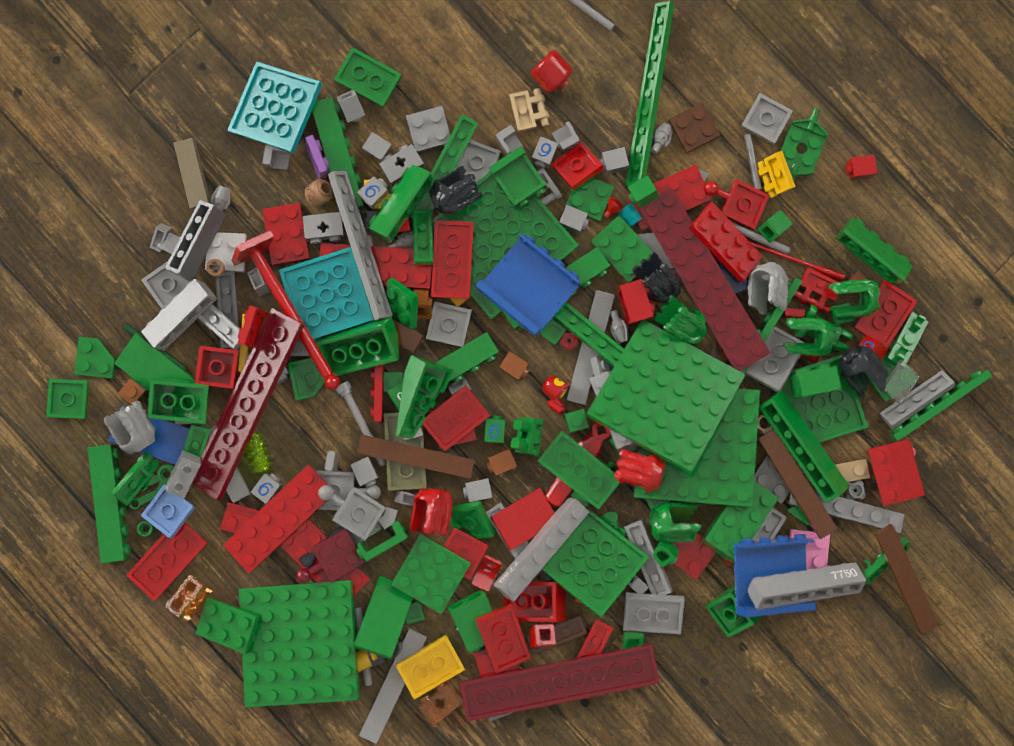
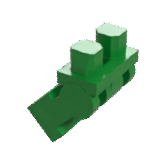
[511,417,544,457]

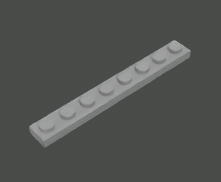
[328,171,393,320]

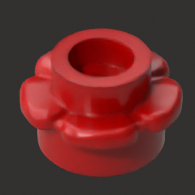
[560,332,579,350]

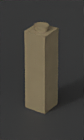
[173,138,211,212]

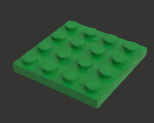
[774,355,868,443]
[541,509,649,618]

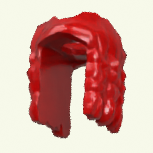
[614,449,666,493]
[409,488,453,536]

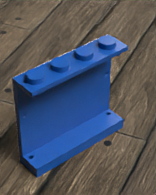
[476,233,580,338]
[734,534,816,617]

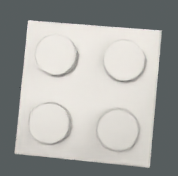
[205,232,247,272]

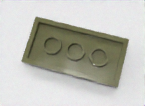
[384,413,427,491]

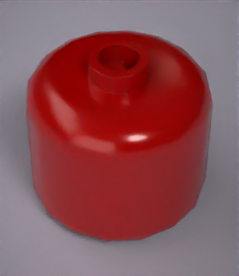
[531,50,573,93]

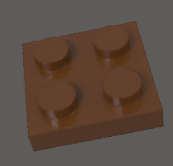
[669,102,720,154]

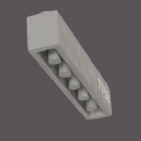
[493,497,589,601]
[747,562,867,610]

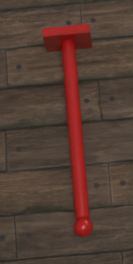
[231,231,340,390]

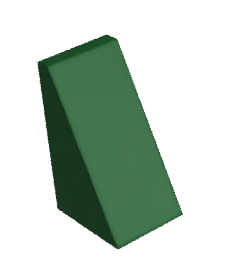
[784,505,810,526]

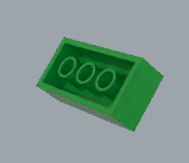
[700,481,779,564]

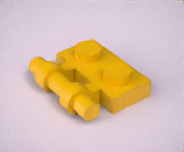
[757,151,796,199]

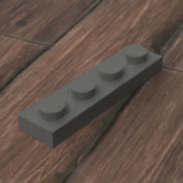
[215,271,240,349]

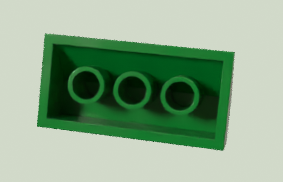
[369,164,433,244]
[835,218,913,286]
[316,317,399,376]

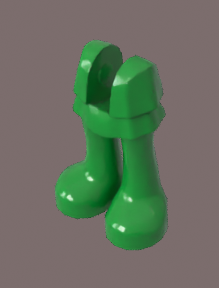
[795,304,853,352]

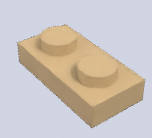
[835,459,870,482]

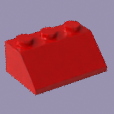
[868,439,925,506]

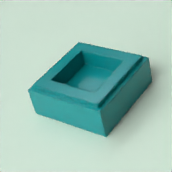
[618,203,642,228]

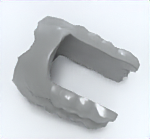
[747,262,789,315]
[104,401,156,454]

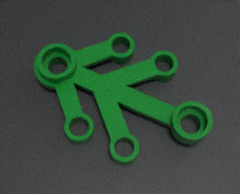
[129,465,174,537]

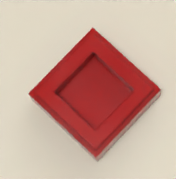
[781,308,805,319]

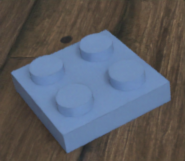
[141,484,196,539]

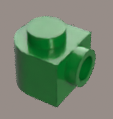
[653,541,680,568]

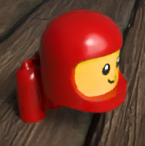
[543,376,571,415]

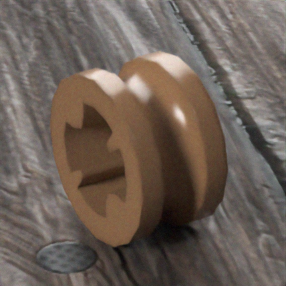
[206,259,225,277]

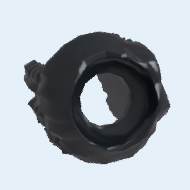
[428,166,483,215]
[632,252,681,304]
[839,346,889,399]

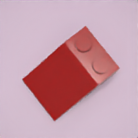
[503,582,566,622]

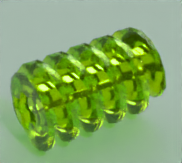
[244,432,274,475]

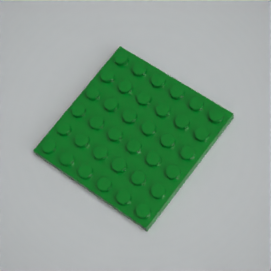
[432,172,579,320]
[586,320,745,474]
[634,389,760,507]
[239,580,360,707]

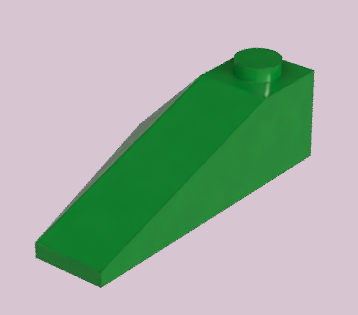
[396,355,453,439]

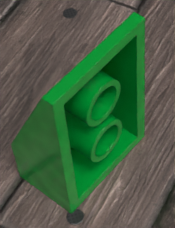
[148,377,209,424]

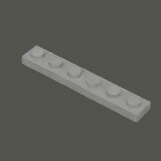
[788,490,905,533]

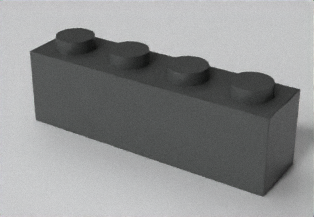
[165,200,226,281]

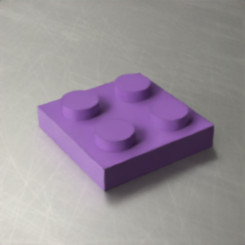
[306,135,329,180]

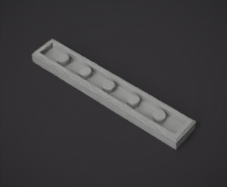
[567,290,615,405]
[359,628,427,744]

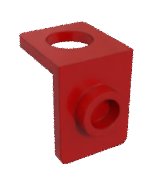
[471,555,502,593]

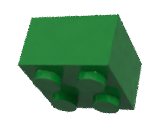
[790,363,841,398]

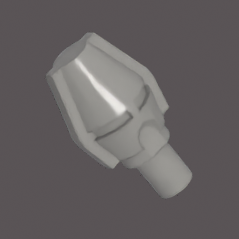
[651,122,673,154]
[211,186,230,211]
[388,231,414,249]
[610,310,629,345]

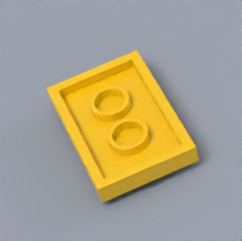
[395,635,465,699]

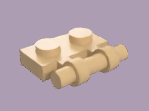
[509,88,549,132]

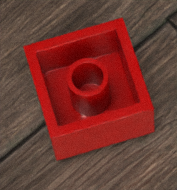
[617,279,655,327]
[195,346,240,389]

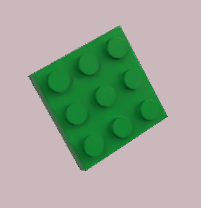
[391,534,471,614]

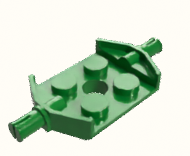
[781,108,829,181]

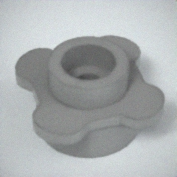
[846,480,866,500]

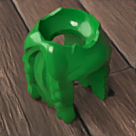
[829,279,880,318]
[654,296,707,345]
[783,318,835,356]
[649,502,702,543]

